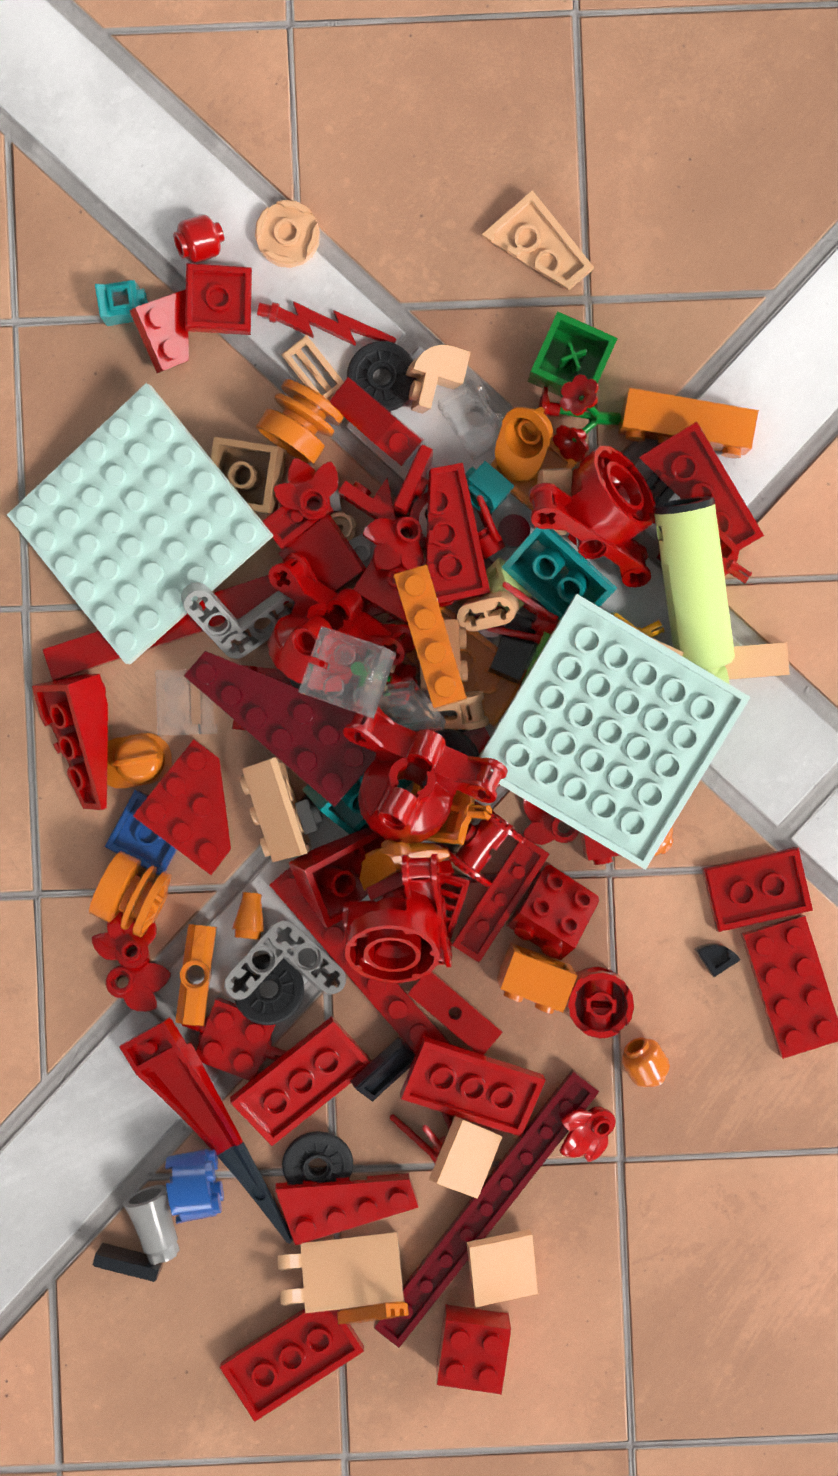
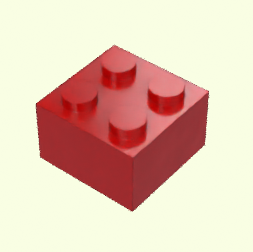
[436,1304,511,1395]

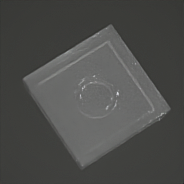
[355,680,446,733]

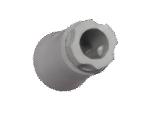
[123,1185,180,1265]

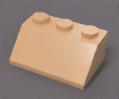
[240,757,312,862]

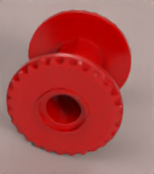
[440,801,526,888]

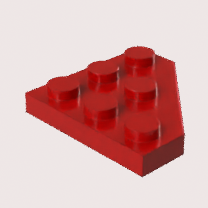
[133,739,231,876]

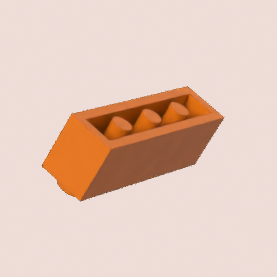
[618,388,759,458]
[394,565,467,709]

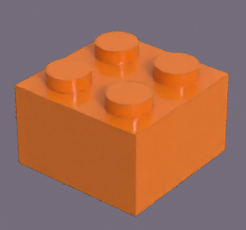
[497,942,577,1014]

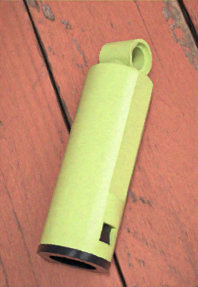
[653,496,735,684]

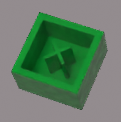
[527,311,618,397]

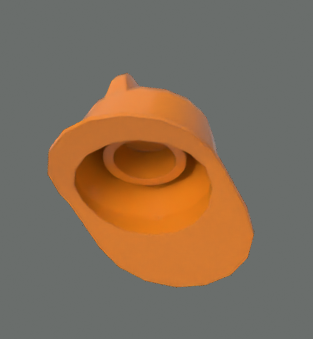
[495,407,553,481]
[107,733,172,788]

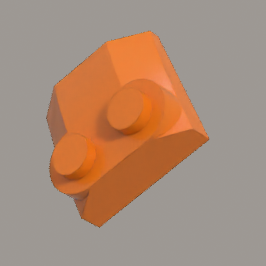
[360,840,450,891]

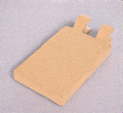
[278,1232,404,1313]

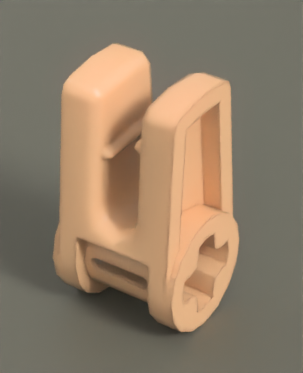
[423,691,489,731]

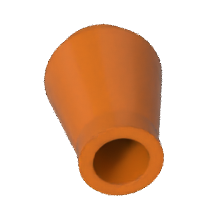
[232,892,264,940]

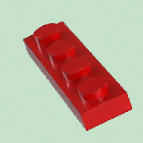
[452,836,550,963]

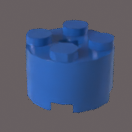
[165,1149,224,1224]

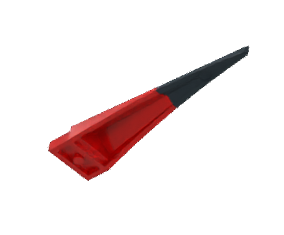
[119,1017,293,1244]

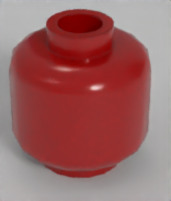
[173,214,225,264]

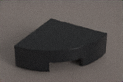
[695,944,741,977]

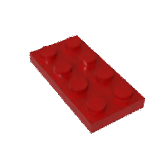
[741,914,838,1059]
[230,1016,372,1146]
[400,1036,546,1137]
[219,1308,364,1422]

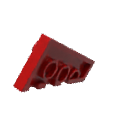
[639,421,764,553]
[275,1173,419,1245]

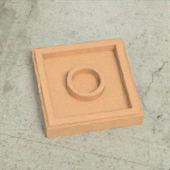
[429,1116,503,1199]
[467,1229,538,1307]

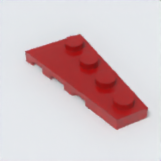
[426,462,490,604]

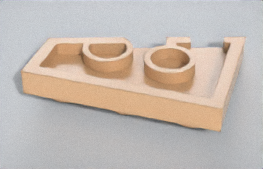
[482,190,594,291]

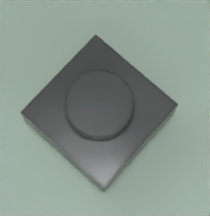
[295,798,323,835]

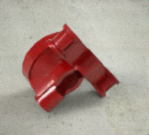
[529,446,655,588]
[268,553,415,691]
[343,701,508,843]
[343,853,452,983]

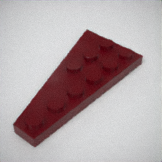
[184,651,376,807]

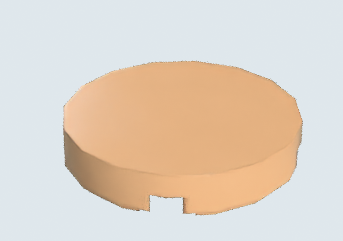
[255,200,320,268]

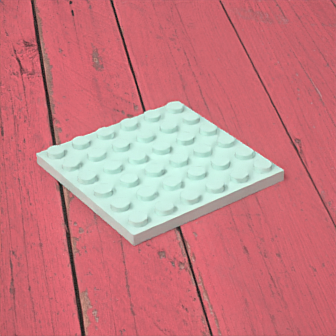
[7,383,274,664]
[479,594,750,870]

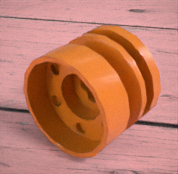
[256,379,343,466]
[89,851,172,937]

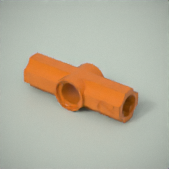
[175,924,217,1026]

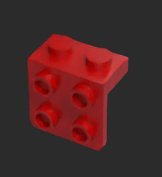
[506,865,599,961]

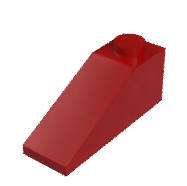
[329,377,424,466]

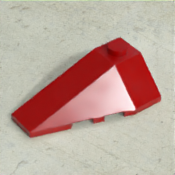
[32,674,108,810]
[288,827,423,928]

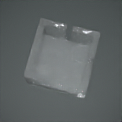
[298,626,396,719]

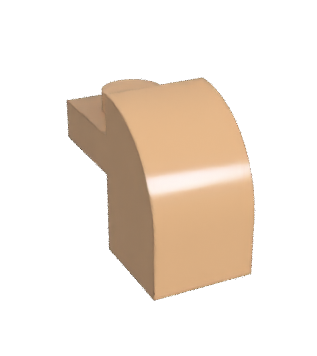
[406,345,470,414]

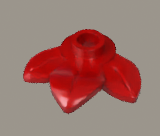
[274,458,339,520]
[363,516,424,571]
[523,799,580,845]
[92,911,157,969]
[106,948,171,1012]
[559,1106,616,1162]

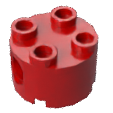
[566,966,634,1039]

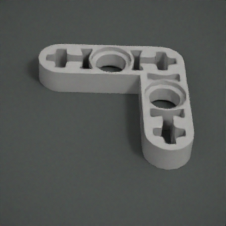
[181,582,295,659]
[223,921,346,1000]

